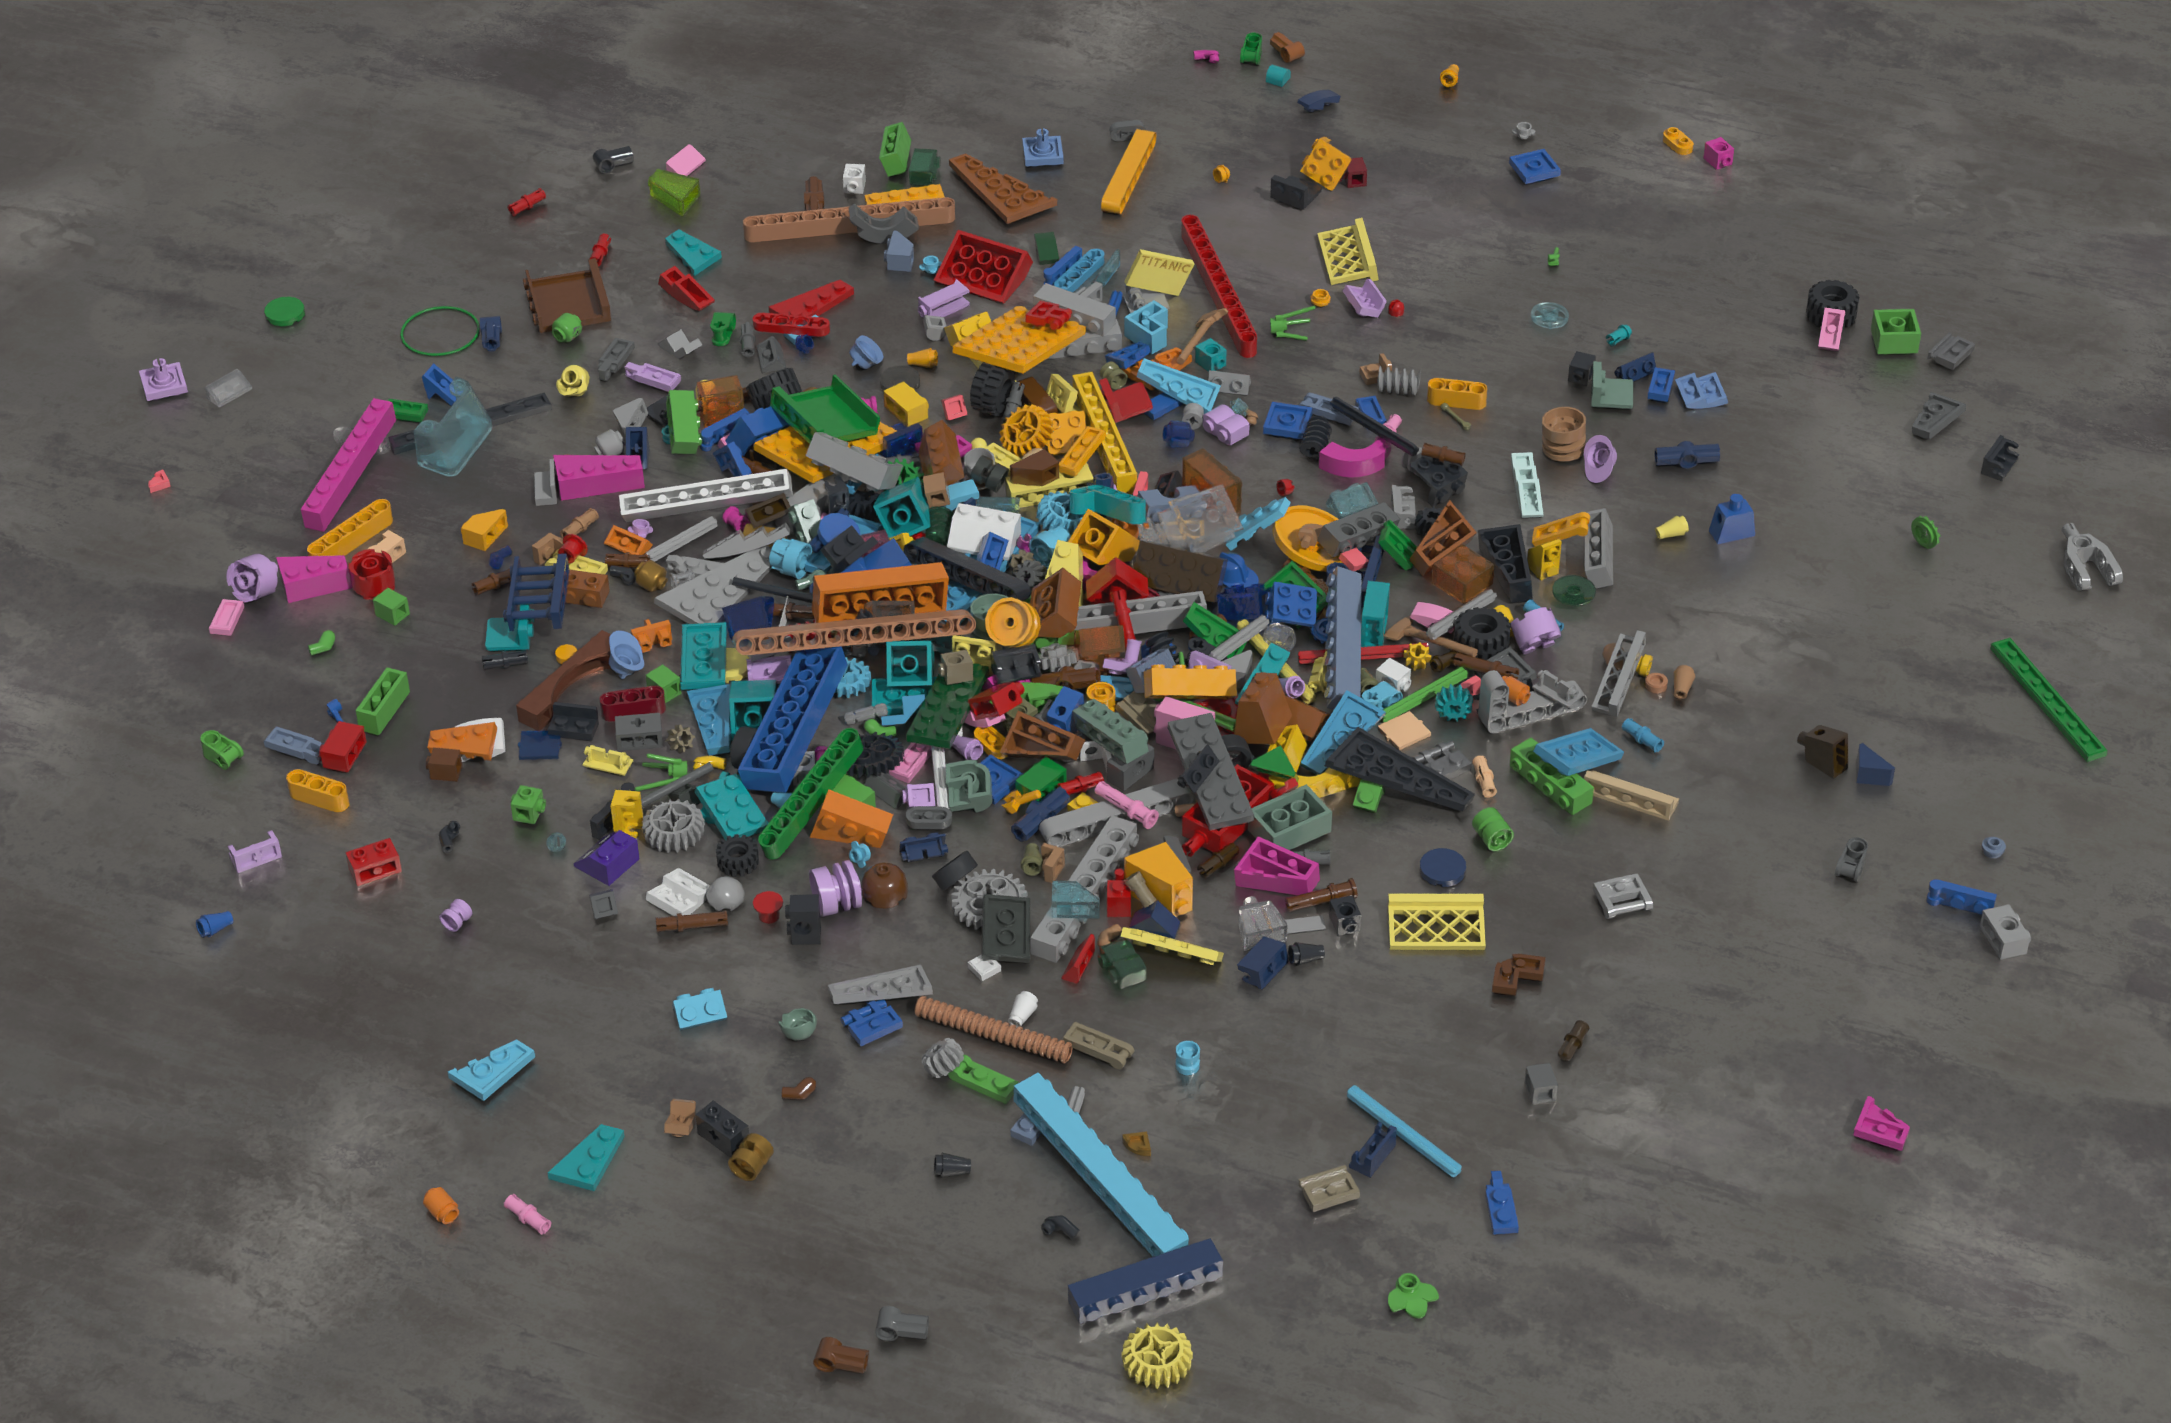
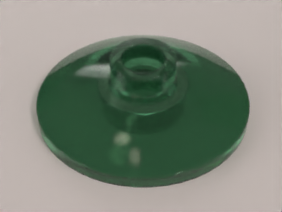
[1552,575,1596,606]

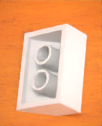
[947,503,1021,561]

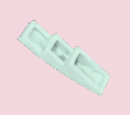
[1511,452,1543,518]

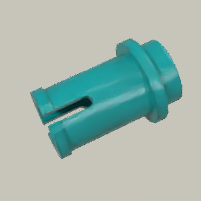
[1606,324,1632,346]

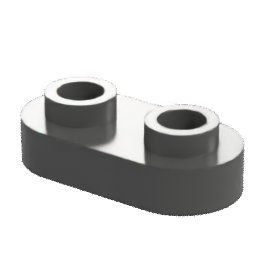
[906,806,952,829]

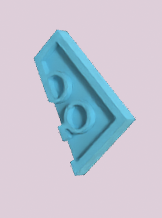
[1226,497,1291,551]
[448,1039,535,1101]

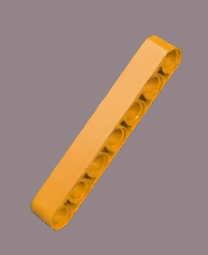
[1101,129,1157,214]

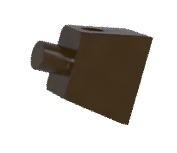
[1797,725,1848,779]

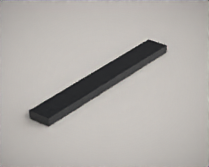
[387,392,552,455]

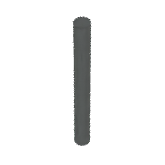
[641,762,713,808]

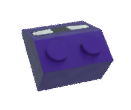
[573,830,640,886]

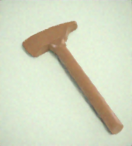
[1177,308,1228,364]
[1384,615,1478,657]

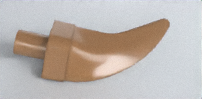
[1298,524,1323,548]

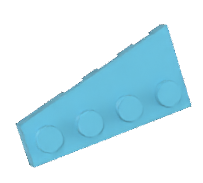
[1137,358,1221,414]

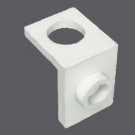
[1080,741,1114,771]

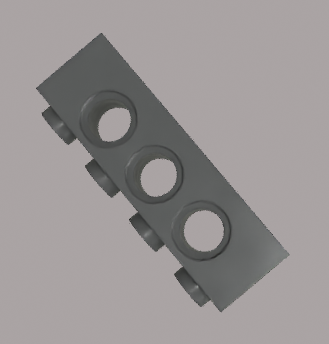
[1317,502,1400,557]

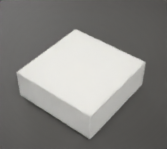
[968,954,1001,982]

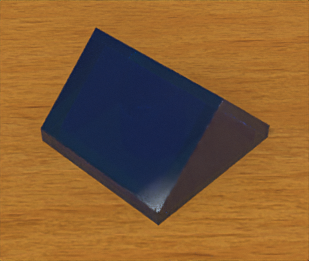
[722,596,774,641]

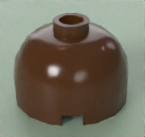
[861,862,908,909]

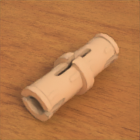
[1472,756,1497,798]

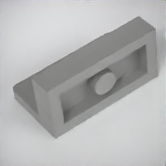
[534,459,557,506]

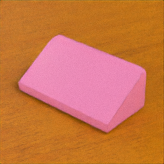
[666,144,706,180]

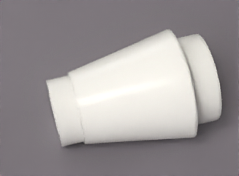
[1008,991,1038,1028]

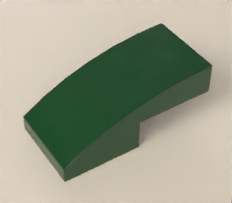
[1034,232,1059,265]

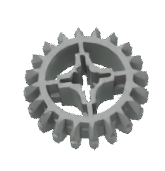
[642,799,705,853]

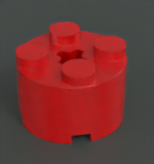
[348,549,395,600]

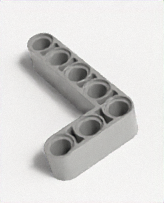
[1478,670,1587,733]

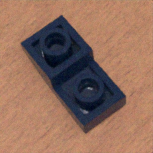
[1297,90,1341,112]

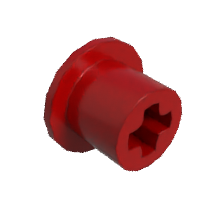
[558,534,588,563]
[753,891,783,924]

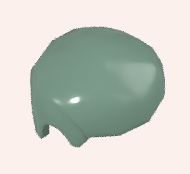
[778,1008,817,1041]

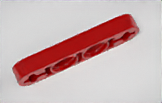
[752,313,830,337]

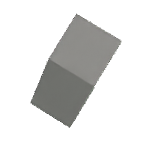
[658,329,702,359]

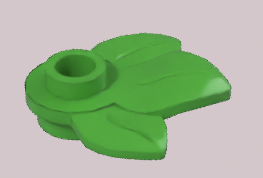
[1388,1273,1439,1318]

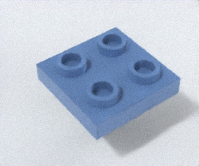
[1022,129,1064,167]

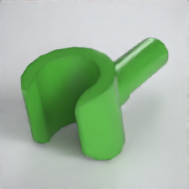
[1548,247,1560,266]

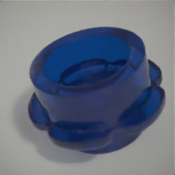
[795,334,814,354]

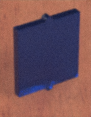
[518,731,562,760]

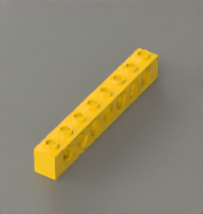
[1072,372,1137,494]

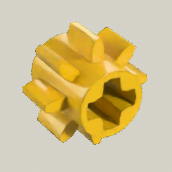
[1403,642,1431,671]

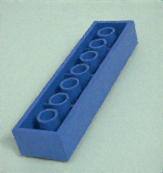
[738,646,848,793]

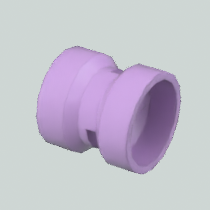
[439,899,473,932]

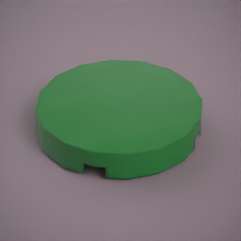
[264,297,305,327]

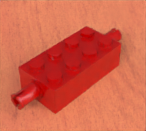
[1182,764,1274,857]

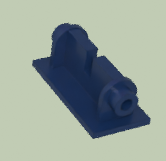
[1614,352,1656,381]
[899,833,948,863]

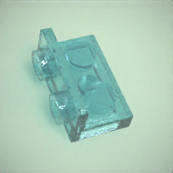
[1326,482,1378,519]

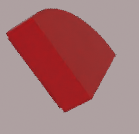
[1270,778,1299,799]

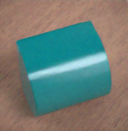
[1266,64,1291,87]

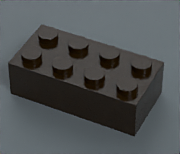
[1134,540,1228,602]

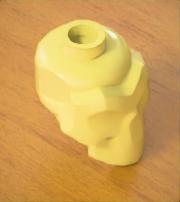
[556,365,590,397]

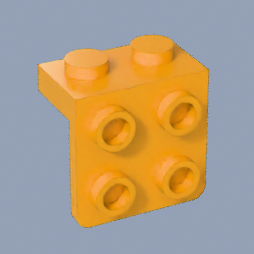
[1300,136,1351,190]
[1047,411,1087,455]

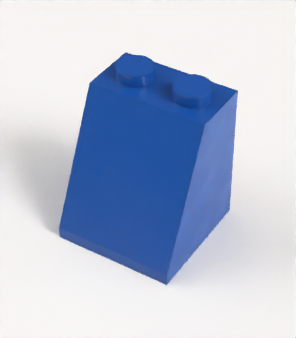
[863,538,912,570]

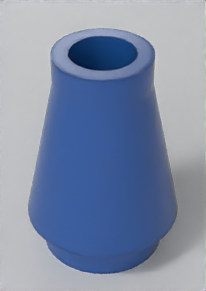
[196,911,233,937]

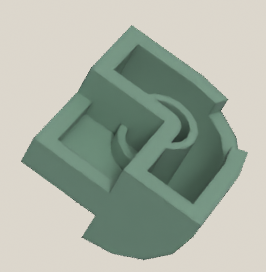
[946,760,992,813]

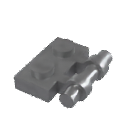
[1412,741,1472,779]

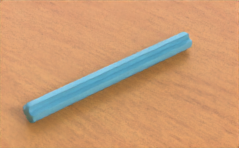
[1347,1085,1462,1177]

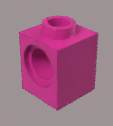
[1703,137,1734,170]

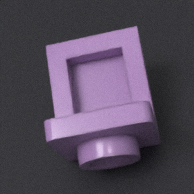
[902,783,935,809]

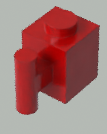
[1107,868,1131,917]

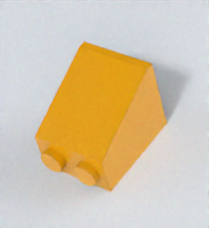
[1068,509,1140,565]
[1124,842,1193,917]

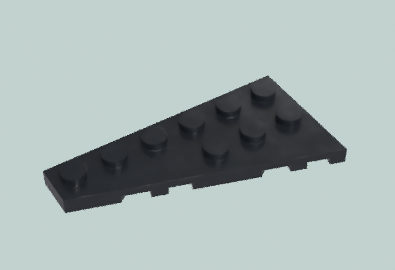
[1324,727,1475,812]

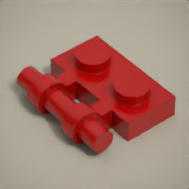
[1025,301,1072,330]

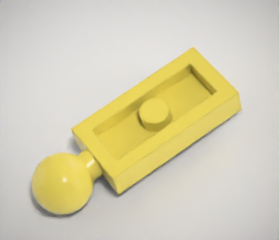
[971,438,1021,477]

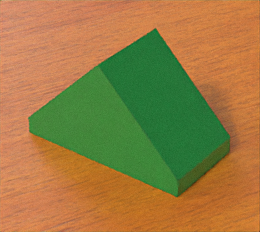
[1251,745,1299,782]

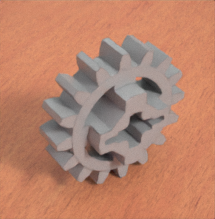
[1037,643,1079,672]

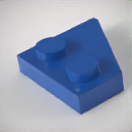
[1105,342,1151,369]

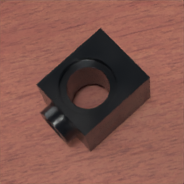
[1568,351,1596,386]
[1329,895,1361,936]

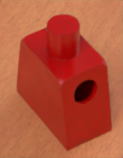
[968,682,1025,720]

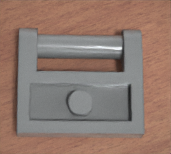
[1593,873,1653,919]

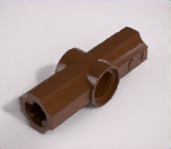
[804,176,824,211]
[1032,666,1101,690]

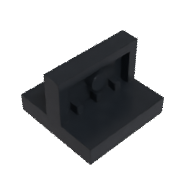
[820,525,878,574]

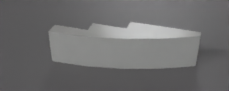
[703,523,790,559]

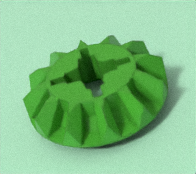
[1911,516,1941,549]

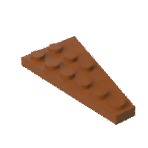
[949,153,1057,224]

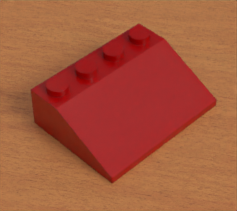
[933,230,1033,304]

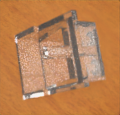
[1168,484,1244,553]

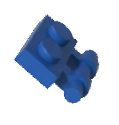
[840,999,903,1047]

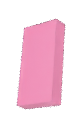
[209,599,244,636]

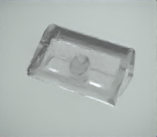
[205,369,252,407]

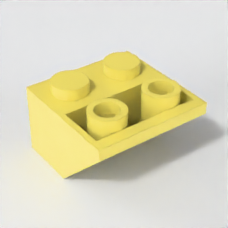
[952,635,1002,676]

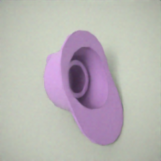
[1584,435,1617,483]

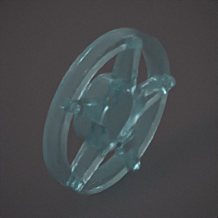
[1531,302,1569,330]

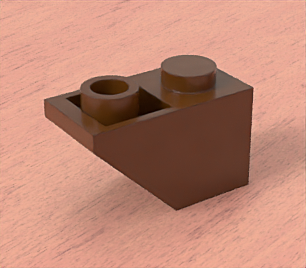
[1010,449,1059,486]

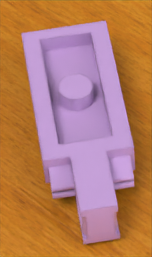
[625,362,681,392]

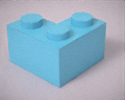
[1124,300,1168,354]

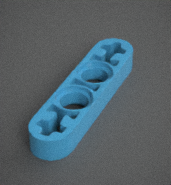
[1054,249,1105,292]

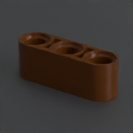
[1016,376,1058,414]

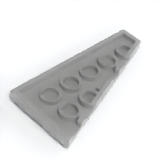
[654,545,772,624]

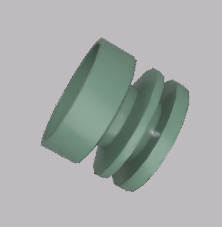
[970,594,1014,650]

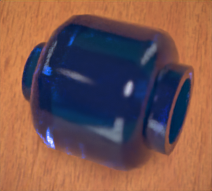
[1162,420,1195,448]

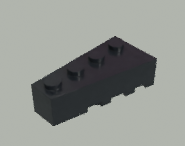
[1478,524,1533,603]

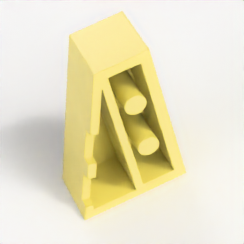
[1045,540,1084,606]

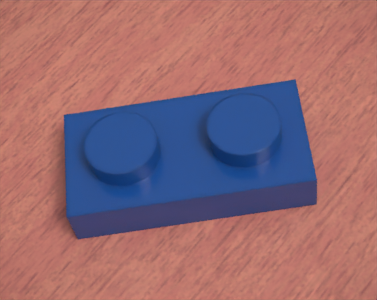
[1647,367,1675,402]

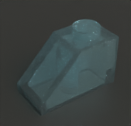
[1052,881,1100,919]

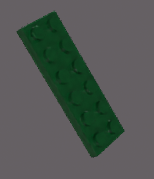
[906,663,989,749]

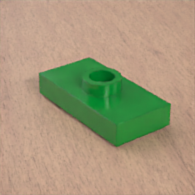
[388,399,429,422]

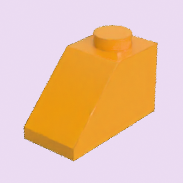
[461,509,508,551]

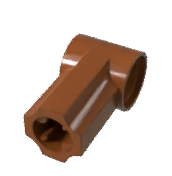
[1270,32,1305,63]

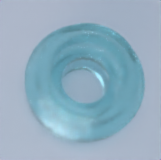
[1230,398,1249,417]

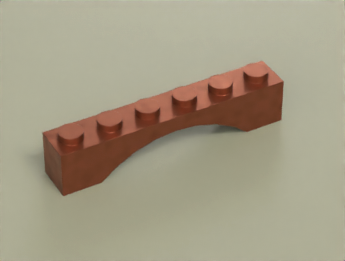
[516,630,611,731]

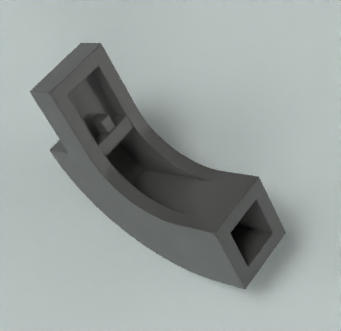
[849,204,919,244]

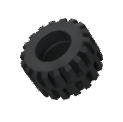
[1806,280,1859,329]
[970,362,1015,416]
[746,368,802,411]
[1454,607,1511,660]

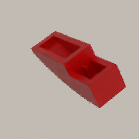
[658,266,715,311]

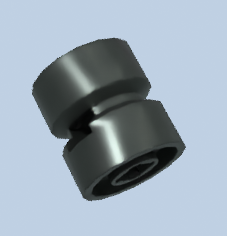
[970,455,1009,493]

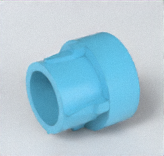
[1029,526,1071,570]
[769,538,812,579]

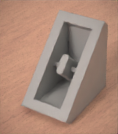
[613,398,648,437]
[1221,650,1252,689]

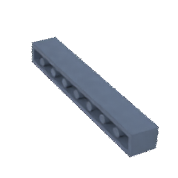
[1324,566,1361,710]

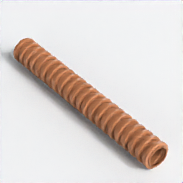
[915,996,1073,1063]

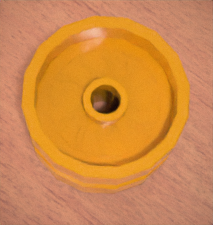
[985,597,1041,648]

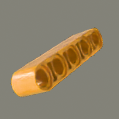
[307,499,393,556]

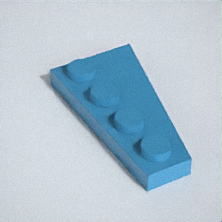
[687,684,731,756]

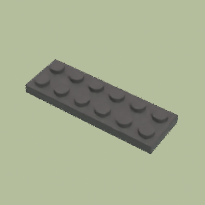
[1168,713,1254,831]

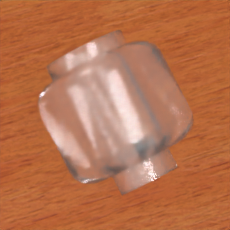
[1263,623,1296,652]

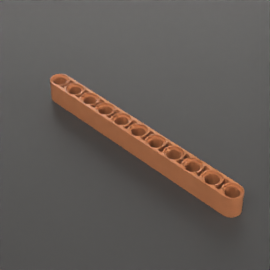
[743,197,955,242]
[732,609,976,655]

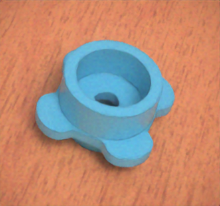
[919,256,942,274]
[849,841,871,868]

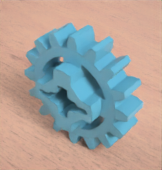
[835,657,871,698]

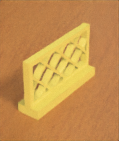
[1317,218,1379,285]
[1387,894,1486,950]

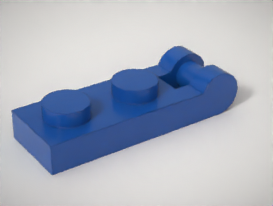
[1043,246,1082,286]
[700,408,750,452]
[1926,879,1997,915]

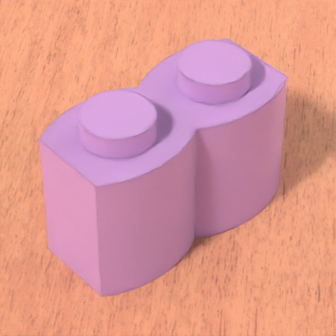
[1203,404,1249,445]

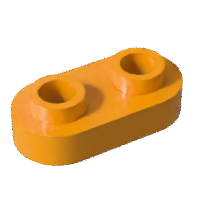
[1663,127,1694,155]
[974,726,1008,759]

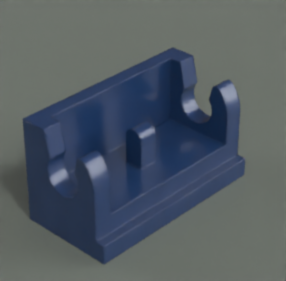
[1237,936,1289,990]
[1349,1122,1397,1178]

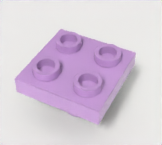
[139,358,188,401]
[1103,639,1142,675]

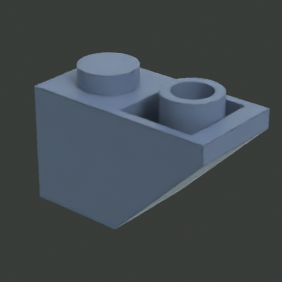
[884,231,914,272]

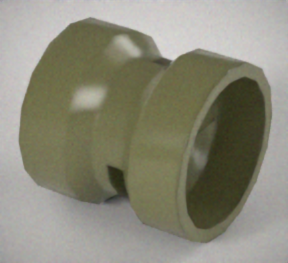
[1100,362,1128,390]

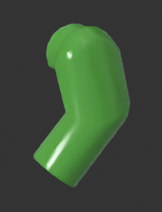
[308,630,335,656]

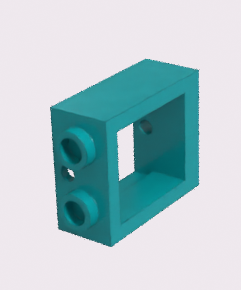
[1361,581,1390,647]

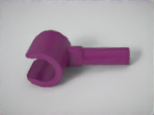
[1016,533,1032,553]

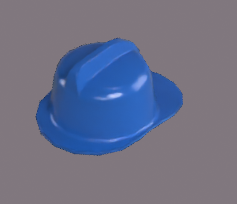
[1219,552,1259,593]

